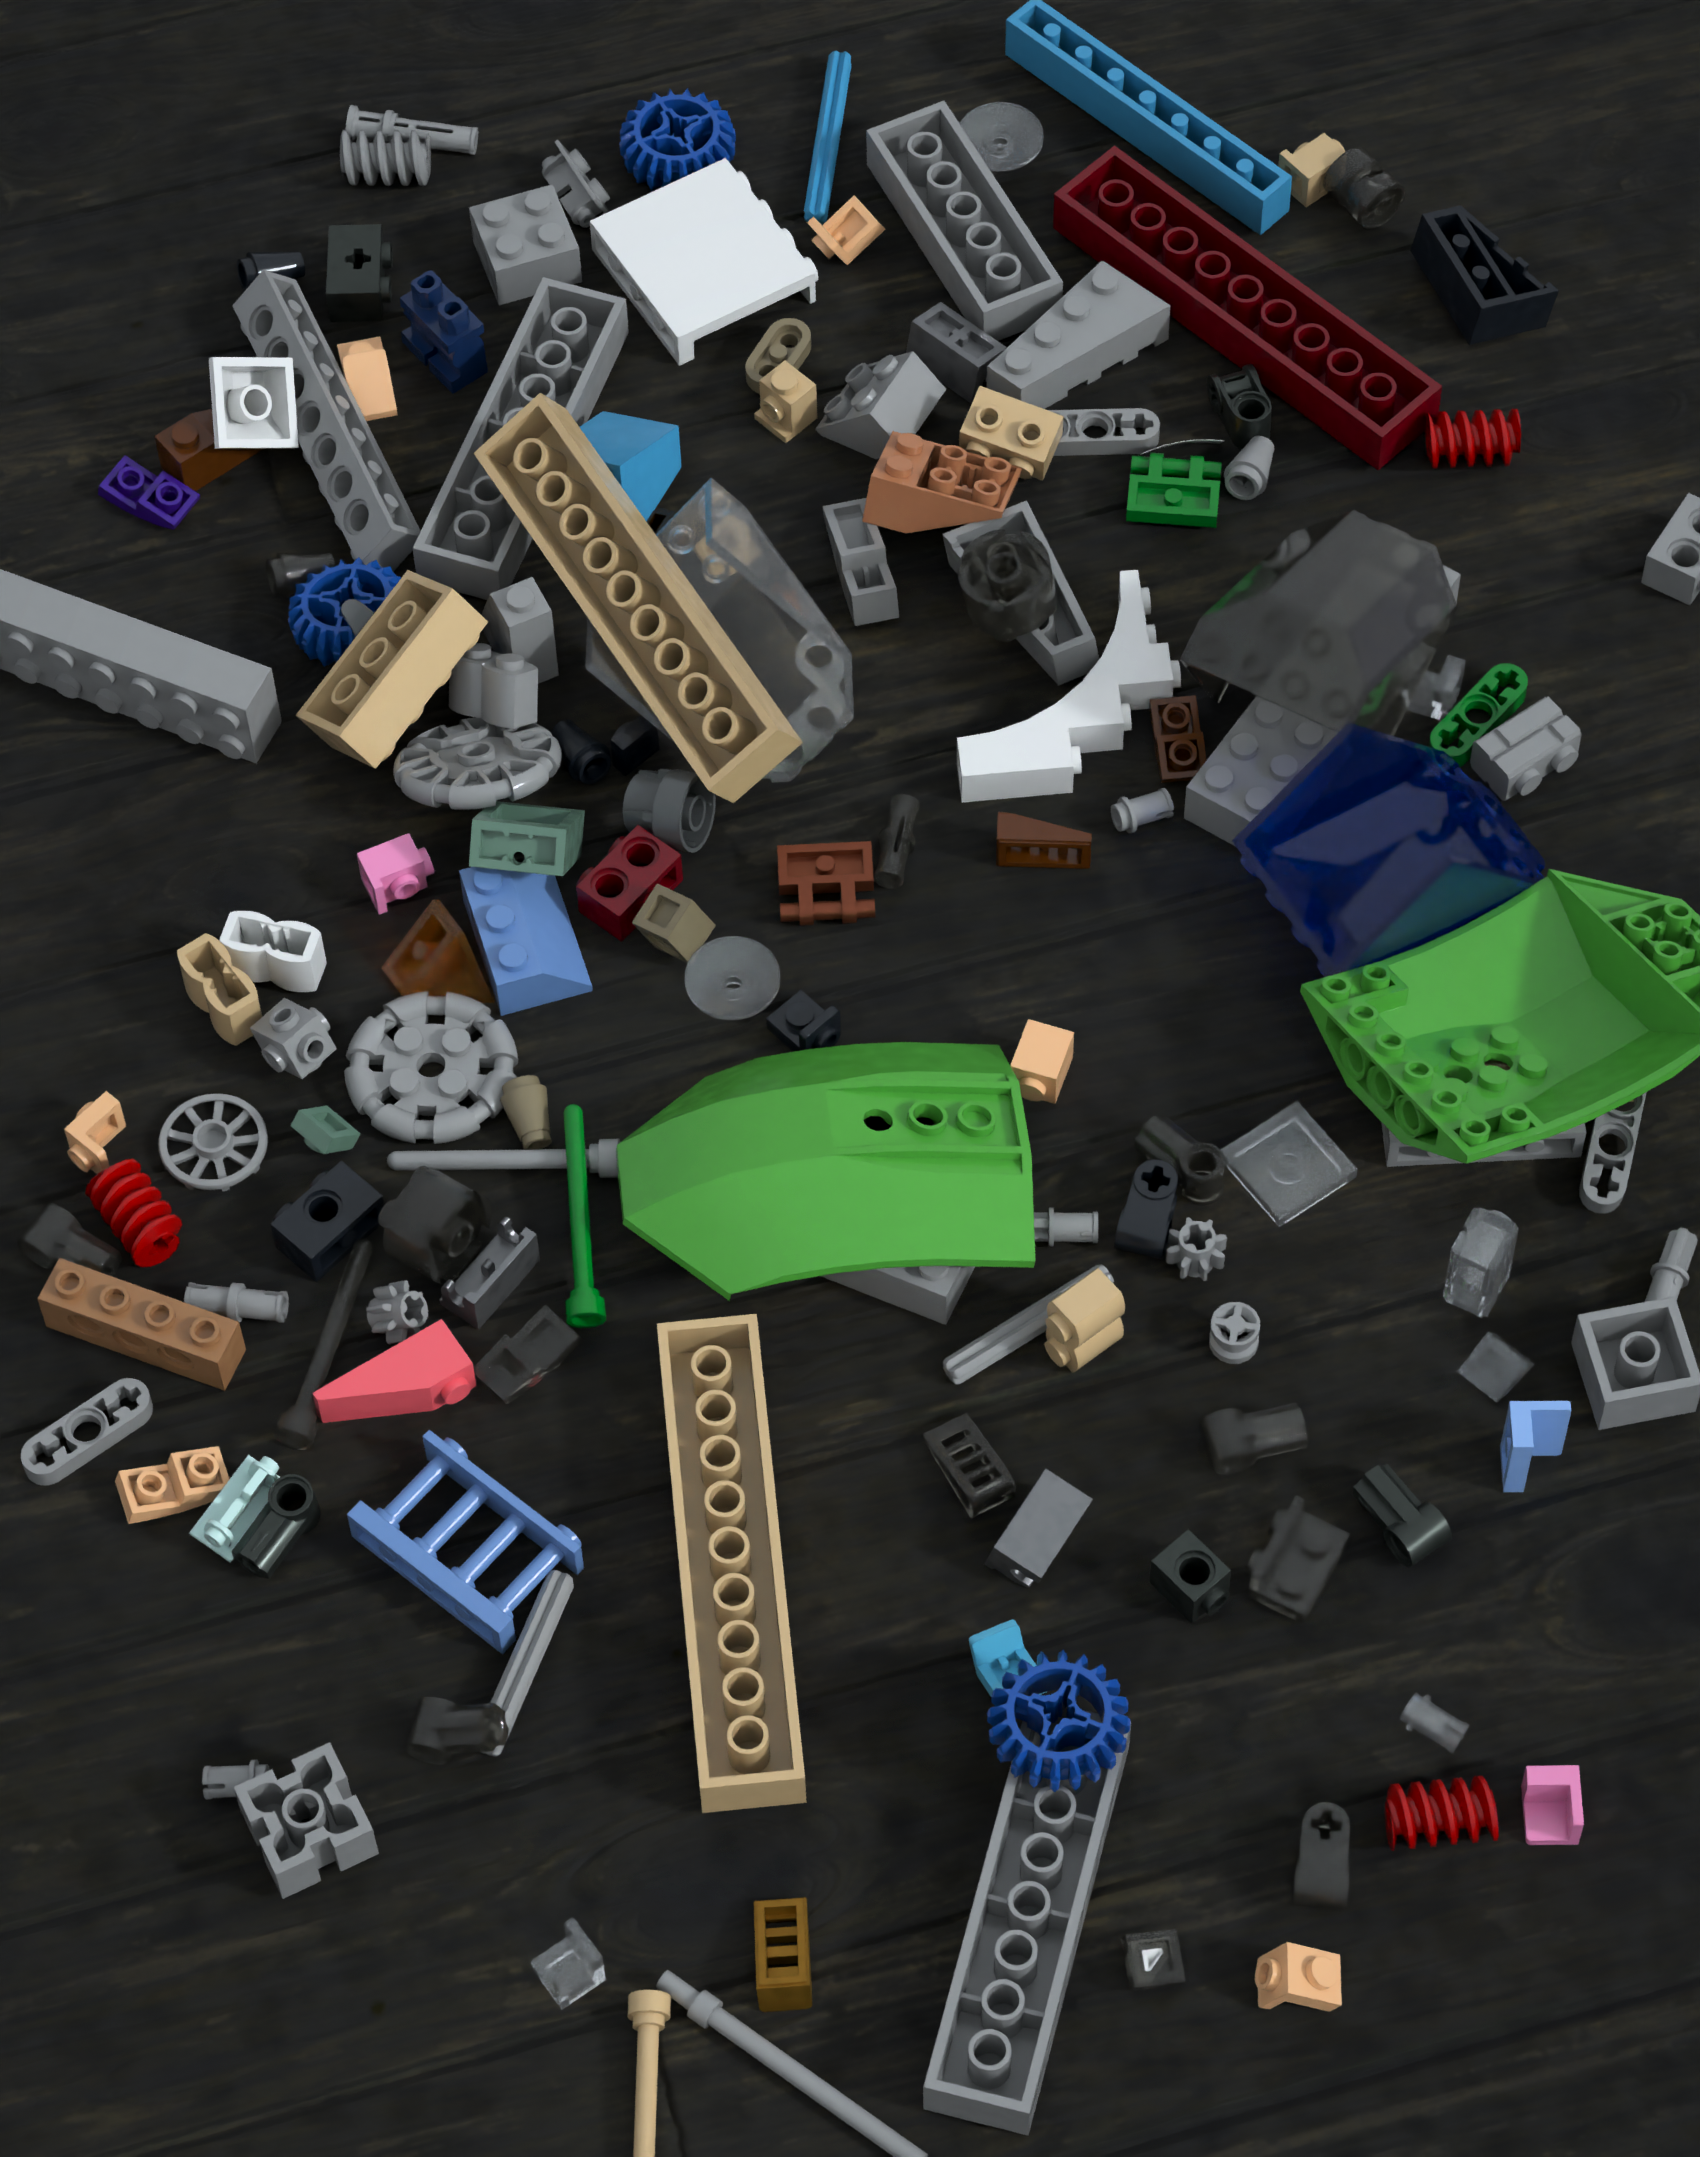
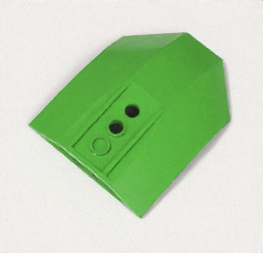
[1300,869,1700,1164]
[616,1042,1035,1301]

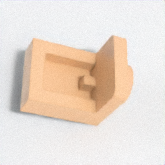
[807,195,886,265]
[64,1091,126,1174]
[1255,1942,1342,2012]

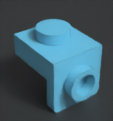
[969,1619,1048,1696]

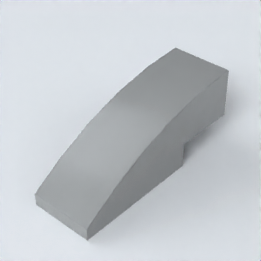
[822,498,899,626]

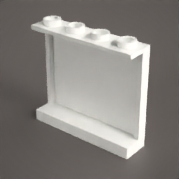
[590,158,818,366]

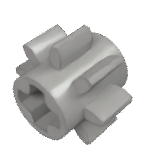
[1166,1217,1227,1281]
[366,1280,428,1344]

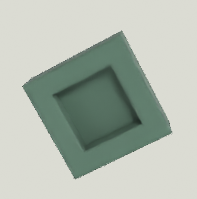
[290,1106,361,1154]

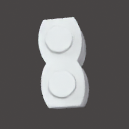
[219,911,327,992]

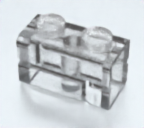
[1443,1207,1519,1317]

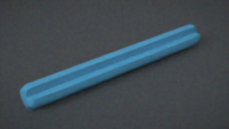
[804,50,852,224]

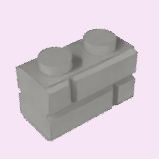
[1470,696,1581,801]

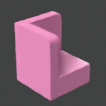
[1521,1765,1584,1845]

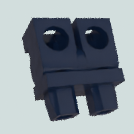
[400,270,488,394]

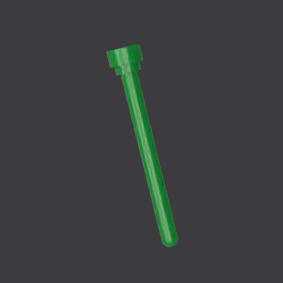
[563,1104,606,1328]

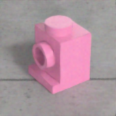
[357,833,434,915]

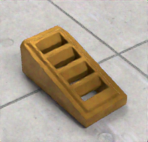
[754,1897,812,2012]

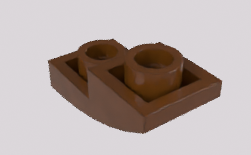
[1149,695,1207,783]

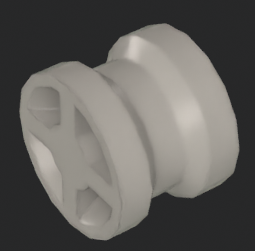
[1209,1302,1260,1364]

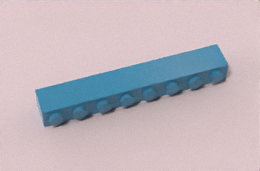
[1005,0,1292,235]

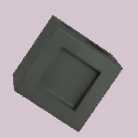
[1149,1529,1231,1623]

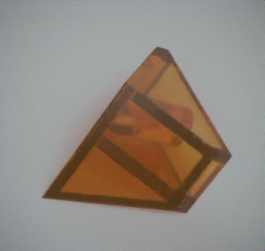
[381,899,495,1003]

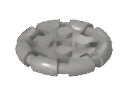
[393,717,562,810]
[344,991,518,1144]

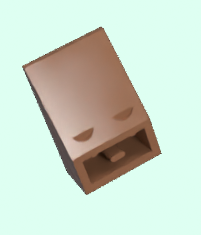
[862,431,1022,534]

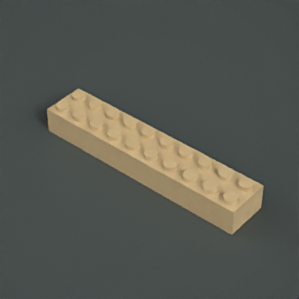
[473,393,803,803]
[657,1314,807,1813]

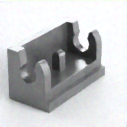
[906,302,1007,404]
[439,1217,540,1330]
[985,1469,1093,1588]

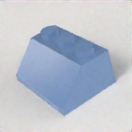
[459,867,593,1016]

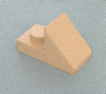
[337,336,398,421]

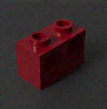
[576,825,683,942]

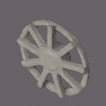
[158,1094,268,1192]

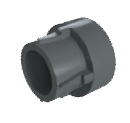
[623,768,716,853]

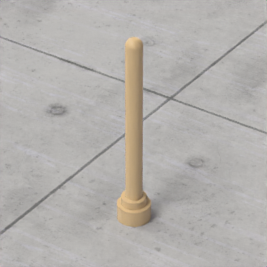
[627,1990,671,2157]

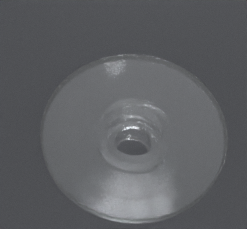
[960,102,1044,171]
[685,936,781,1020]

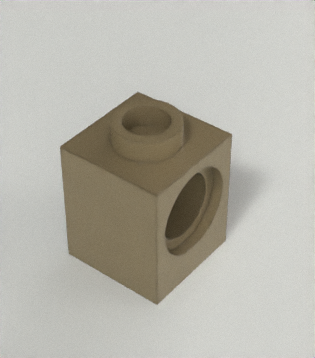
[632,883,716,965]

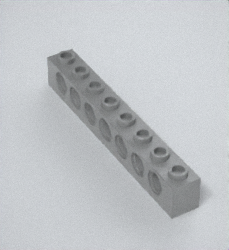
[232,269,420,572]

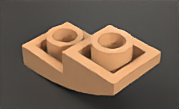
[115,1446,230,1524]

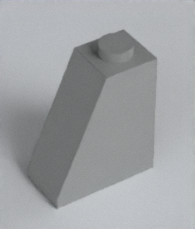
[481,577,559,684]

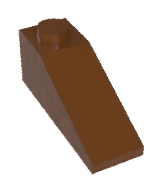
[154,409,263,492]

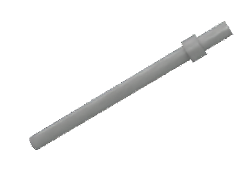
[656,1970,928,2157]

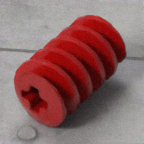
[1425,408,1521,469]
[85,1159,182,1267]
[1385,1775,1499,1851]

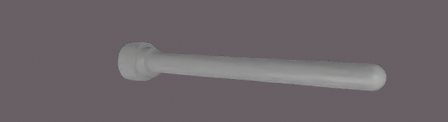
[387,1139,620,1178]

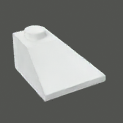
[209,357,299,449]

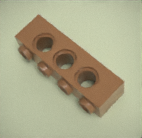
[37,1258,246,1391]

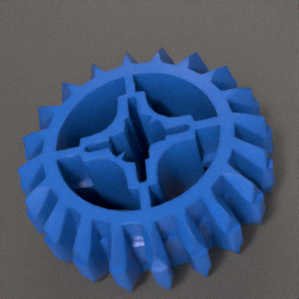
[619,88,736,192]
[288,557,401,667]
[987,1650,1131,1793]

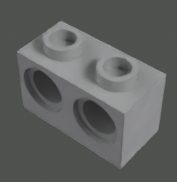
[1641,493,1700,606]

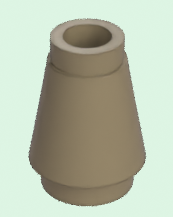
[500,1075,552,1150]

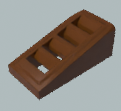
[996,812,1092,869]

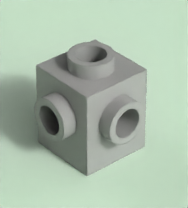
[250,998,337,1079]

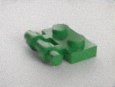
[1126,452,1222,528]

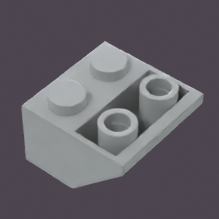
[816,351,946,459]

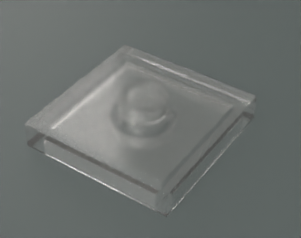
[1219,1101,1358,1227]

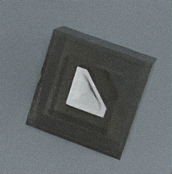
[1121,1929,1186,1991]

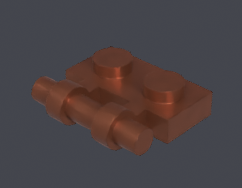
[777,841,875,926]

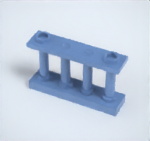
[347,1430,584,1655]

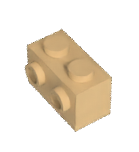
[959,385,1064,481]

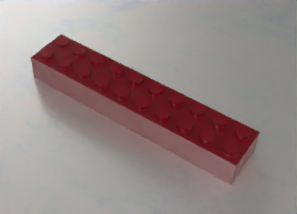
[1053,145,1442,470]

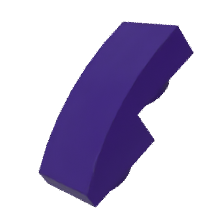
[98,455,200,530]

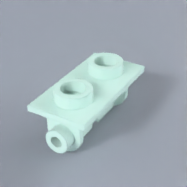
[189,1455,280,1563]

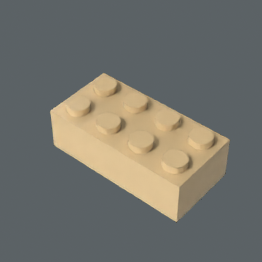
[296,570,488,769]

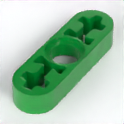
[1428,663,1528,769]

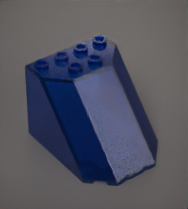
[1232,722,1545,977]

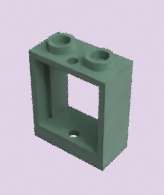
[469,801,585,876]

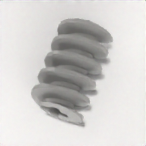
[340,130,431,186]

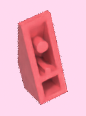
[312,1319,477,1423]

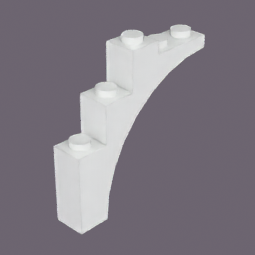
[957,570,1181,803]

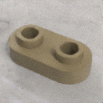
[745,318,811,394]

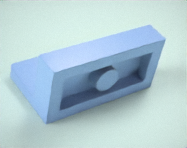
[1500,1401,1571,1493]

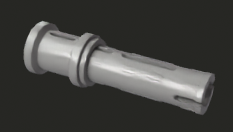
[345,105,479,155]

